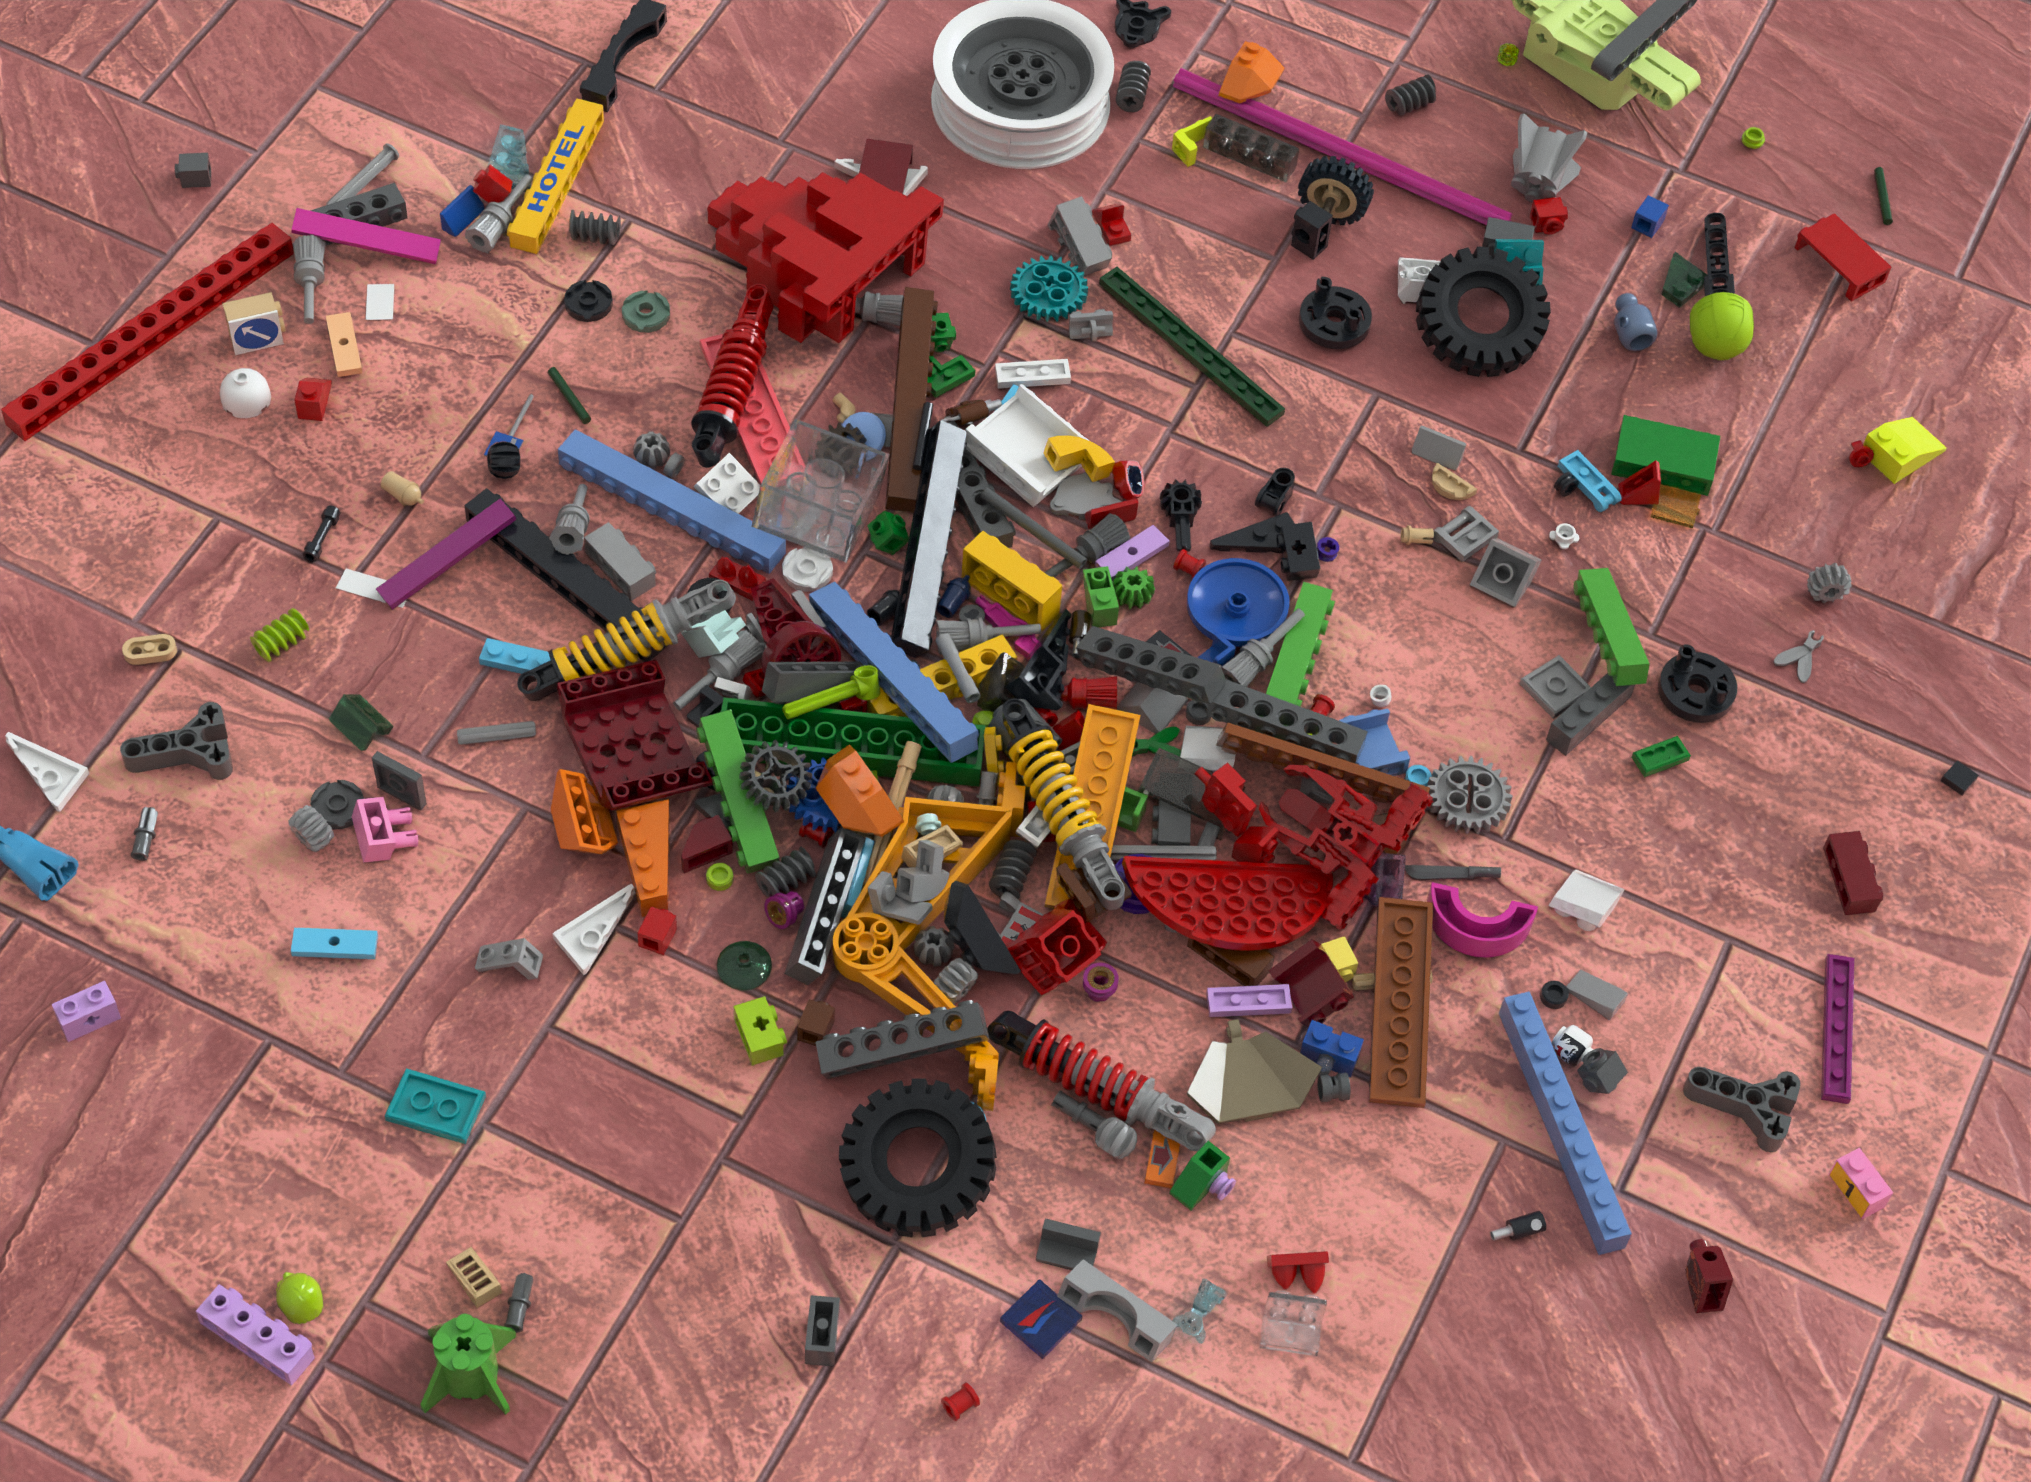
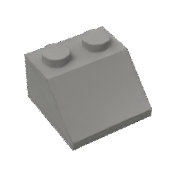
[1470,538,1542,607]

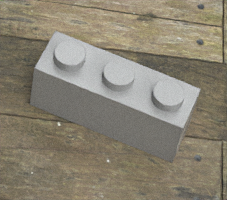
[584,522,656,601]

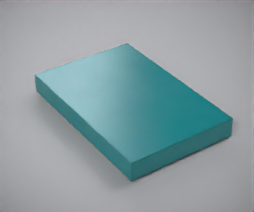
[385,1068,486,1144]

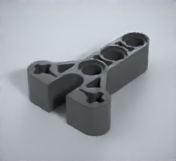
[120,702,233,780]
[1683,1067,1801,1152]

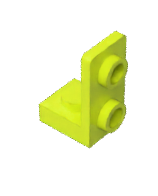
[1172,116,1214,167]

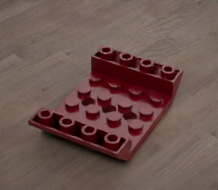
[557,660,713,810]

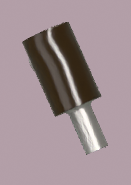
[1069,610,1091,658]

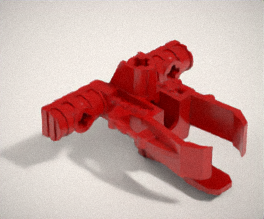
[1259,765,1433,931]

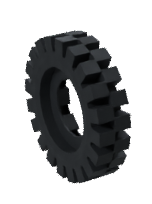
[1416,246,1551,377]
[839,1078,997,1237]

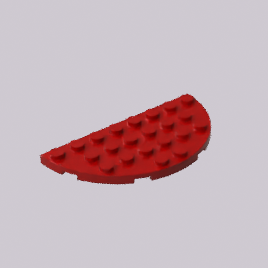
[1122,856,1333,951]

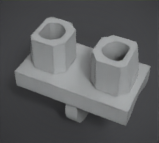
[1069,309,1113,341]

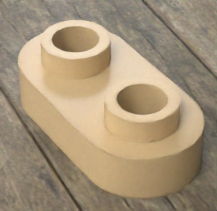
[122,634,177,665]

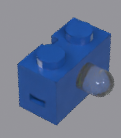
[1300,1020,1364,1078]

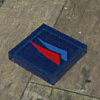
[1000,1279,1082,1359]

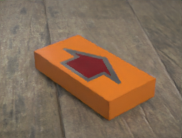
[1144,1130,1180,1189]

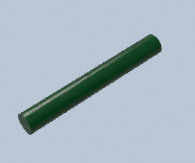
[1874,167,1893,225]
[548,367,591,424]

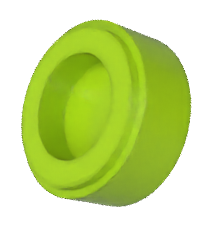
[706,863,733,891]

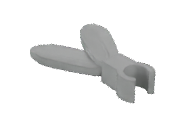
[1774,630,1824,683]

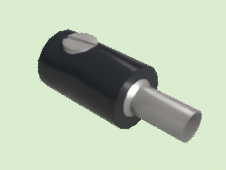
[1490,1211,1546,1241]

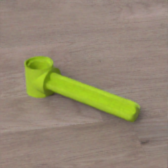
[782,665,881,719]

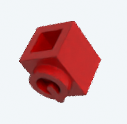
[1529,197,1568,235]

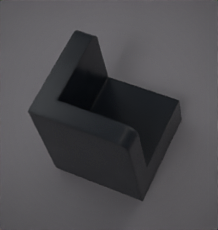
[687,685,724,728]

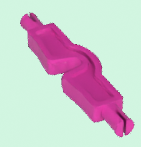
[975,595,1039,658]

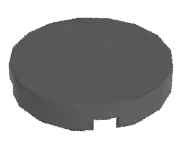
[310,780,364,830]

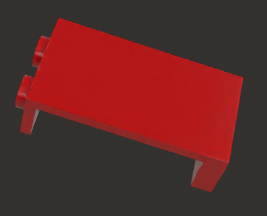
[1794,213,1892,302]

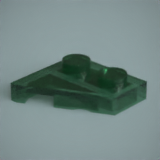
[1661,252,1708,308]

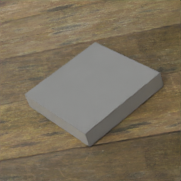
[1519,655,1591,719]

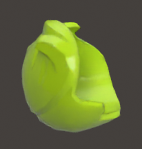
[276,1272,323,1324]

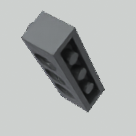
[311,183,408,246]

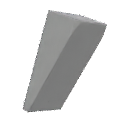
[1566,969,1628,1020]

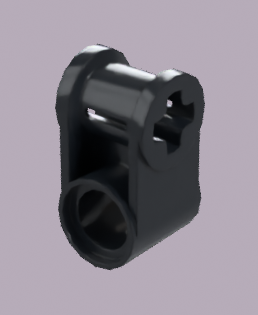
[1255,468,1295,516]

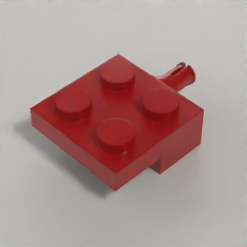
[1194,762,1257,838]

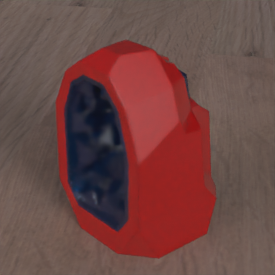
[1111,460,1145,501]

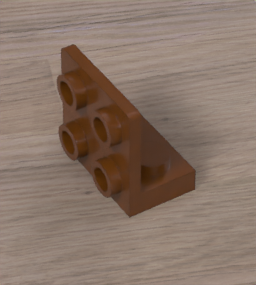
[1056,863,1132,923]

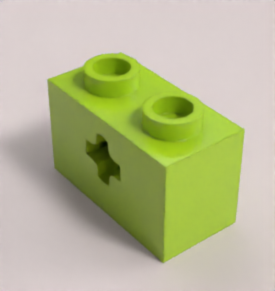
[733,996,787,1065]

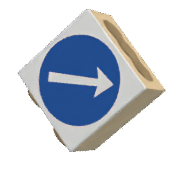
[222,292,286,355]

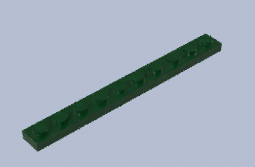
[1099,267,1285,427]

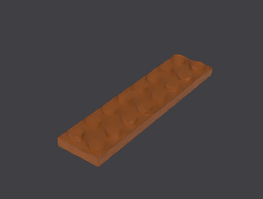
[1216,722,1430,803]
[1369,897,1433,1108]

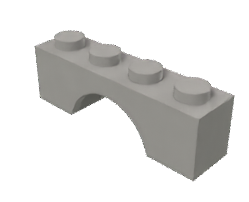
[1057,1259,1177,1363]

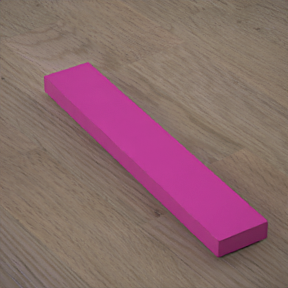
[291,208,441,264]

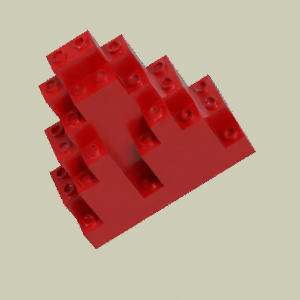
[707,172,944,343]

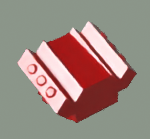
[1005,898,1107,995]

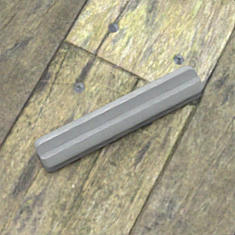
[457,721,536,744]

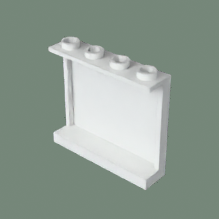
[965,384,1089,507]

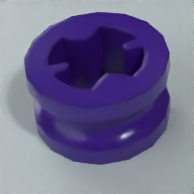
[1317,537,1339,562]

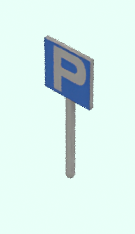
[484,394,534,457]

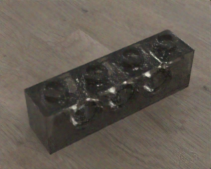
[1203,114,1299,182]

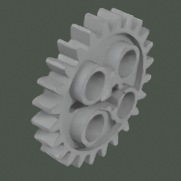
[1427,756,1513,834]

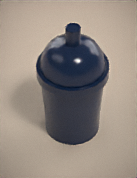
[936,575,971,618]

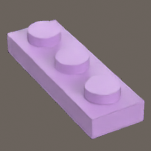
[1206,984,1292,1017]

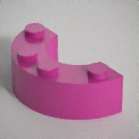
[1427,882,1538,958]

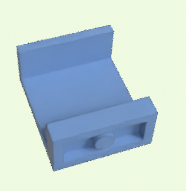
[1339,708,1410,776]

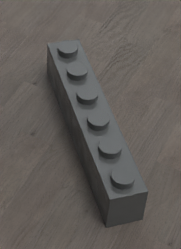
[784,827,866,985]

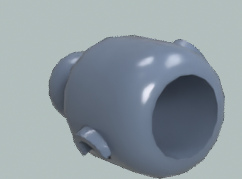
[1614,293,1658,351]

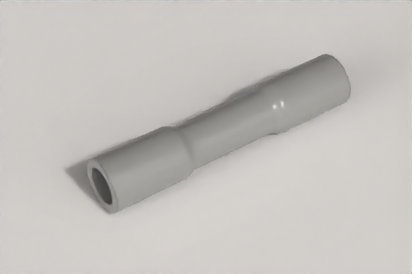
[935,633,981,703]

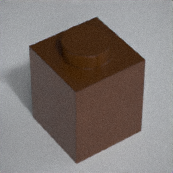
[797,999,835,1046]

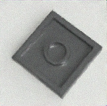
[372,751,427,810]

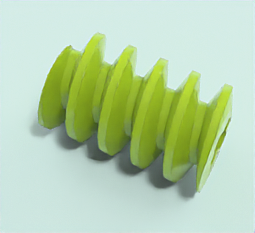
[250,608,309,662]

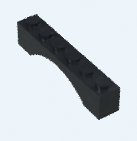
[580,0,667,113]

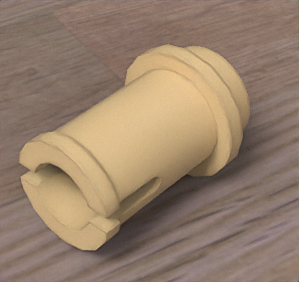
[1401,525,1434,545]

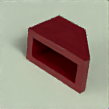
[681,815,733,874]

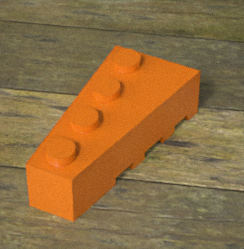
[616,799,670,917]

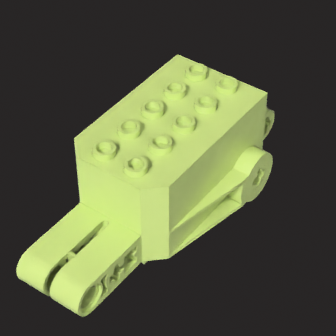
[1512,0,1701,110]

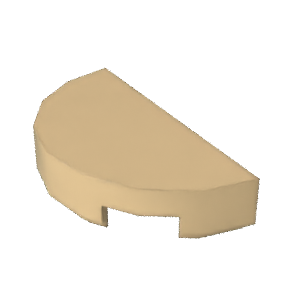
[1432,463,1477,501]

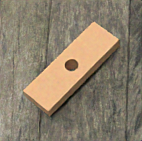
[326,312,362,377]

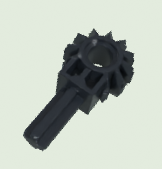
[1160,479,1202,552]

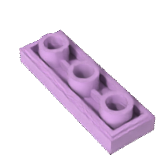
[1095,525,1170,581]

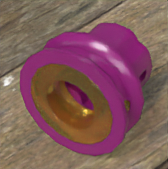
[764,891,805,929]
[1083,963,1119,1002]

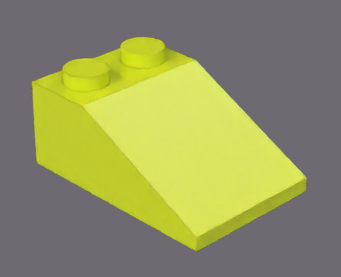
[1863,417,1947,484]

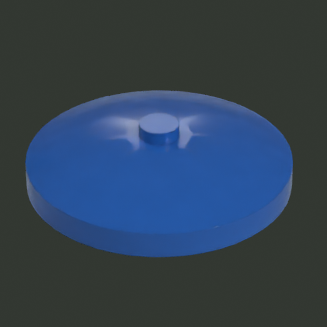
[1187,558,1289,647]

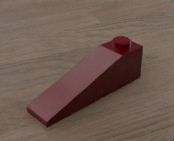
[751,578,824,658]

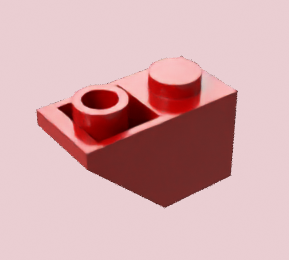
[1231,826,1279,863]

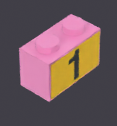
[1829,1148,1893,1219]

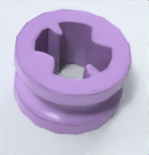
[1209,1172,1236,1201]

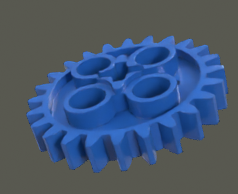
[786,758,842,833]

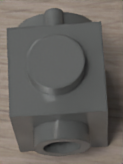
[1577,1048,1628,1094]

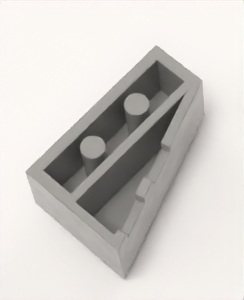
[1047,196,1112,276]

